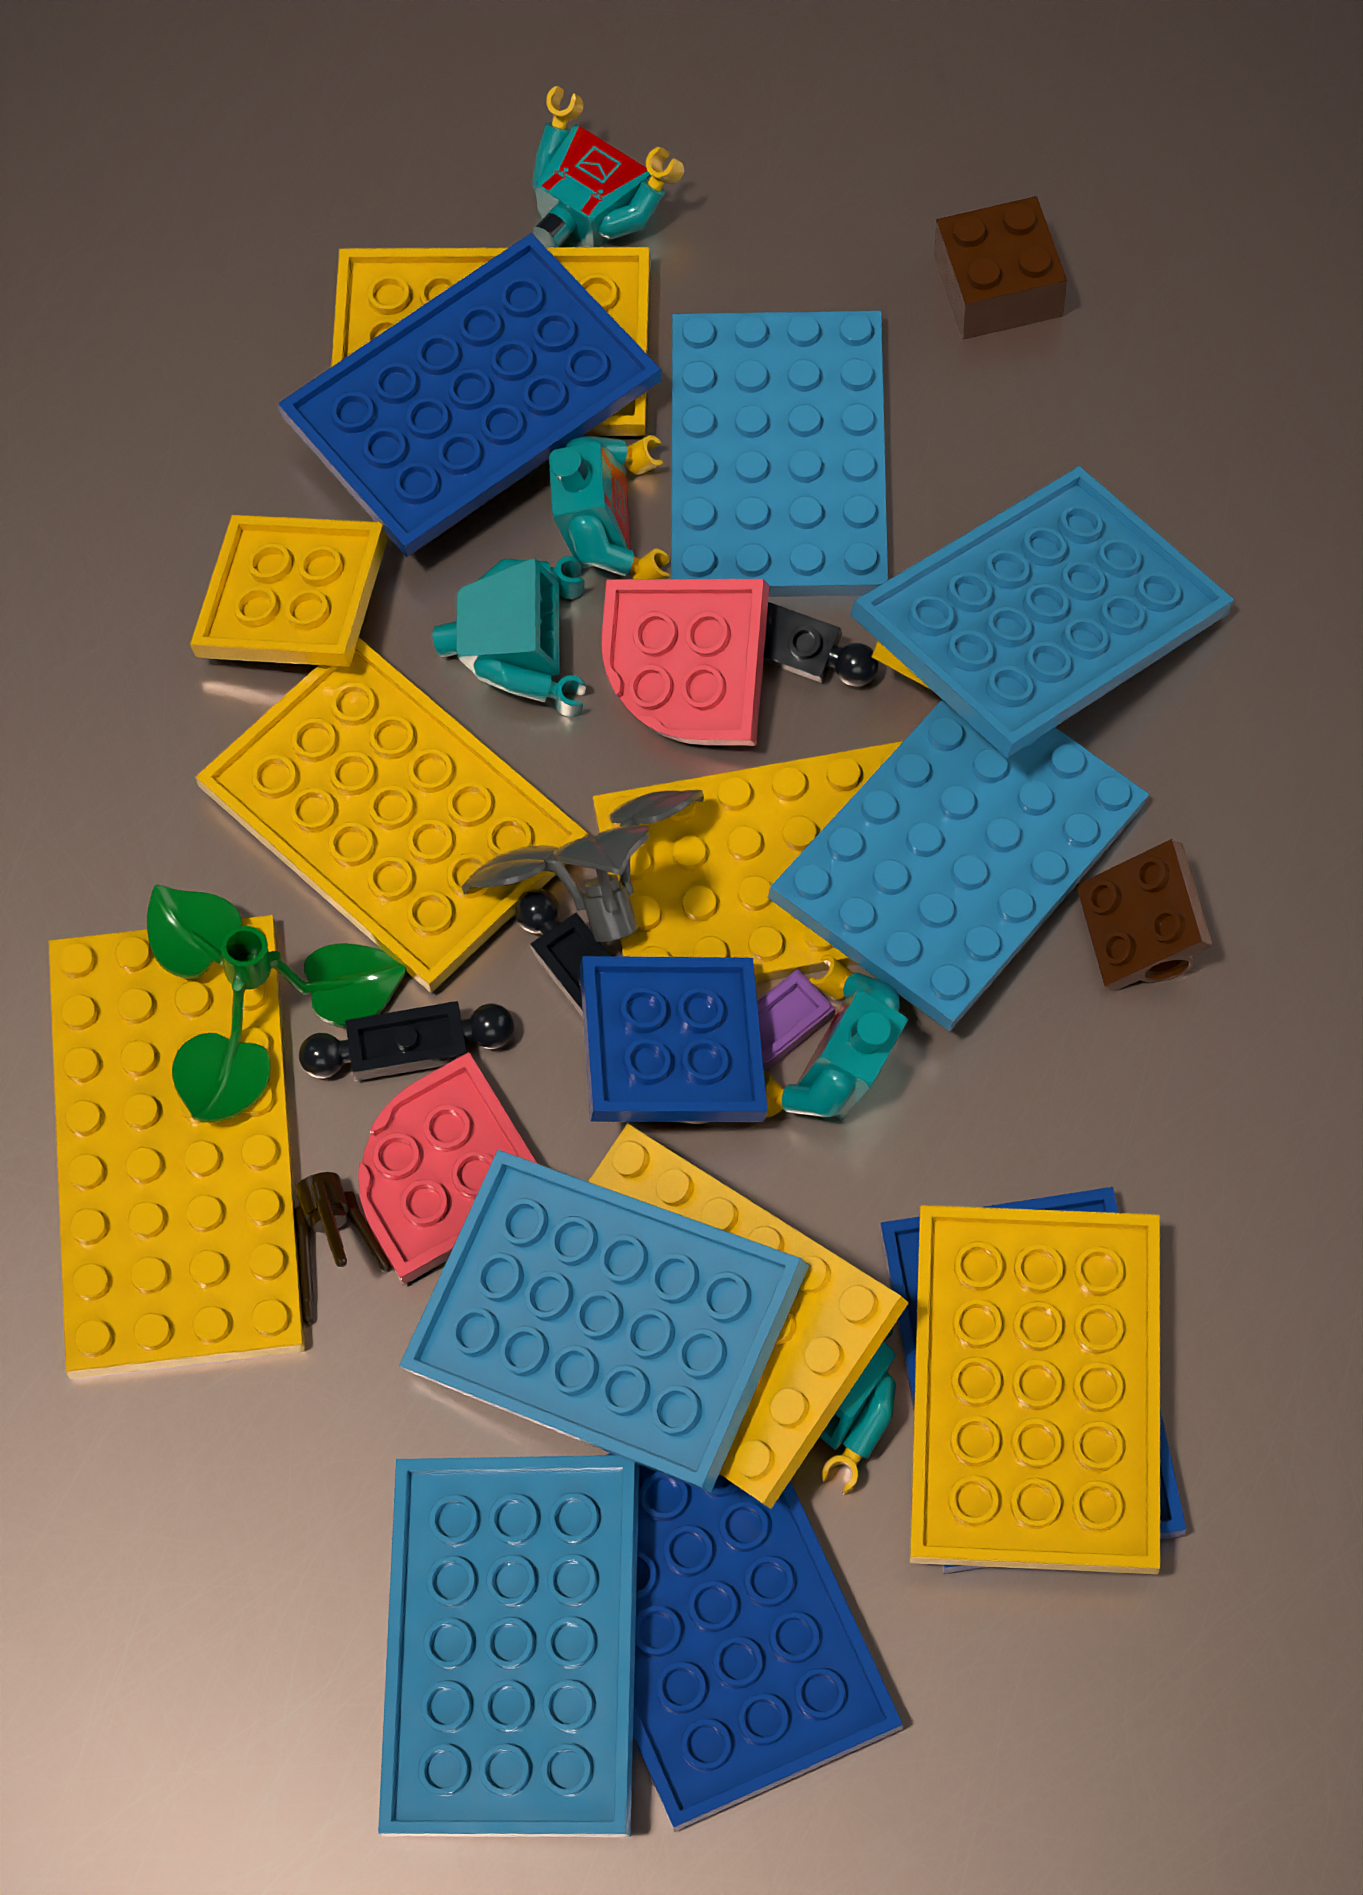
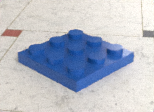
[580,956,768,1122]

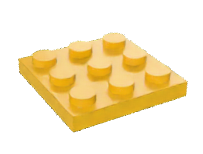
[190,515,388,667]

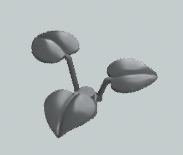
[462,790,704,942]

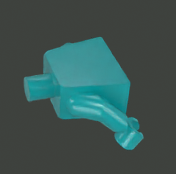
[432,556,586,717]

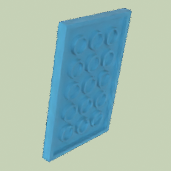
[671,311,888,597]
[850,466,1235,758]
[768,699,1150,1032]
[399,1150,809,1493]
[378,1455,639,1837]

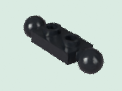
[763,602,879,687]
[515,889,610,1017]
[299,1001,514,1081]

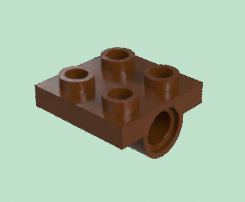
[1076,839,1213,991]

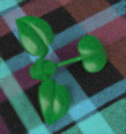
[147,885,406,1122]

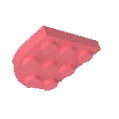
[601,579,769,746]
[358,1052,537,1285]

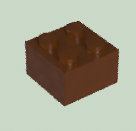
[934,196,1067,340]

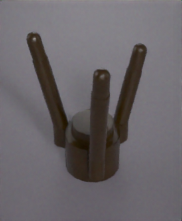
[294,1172,391,1325]

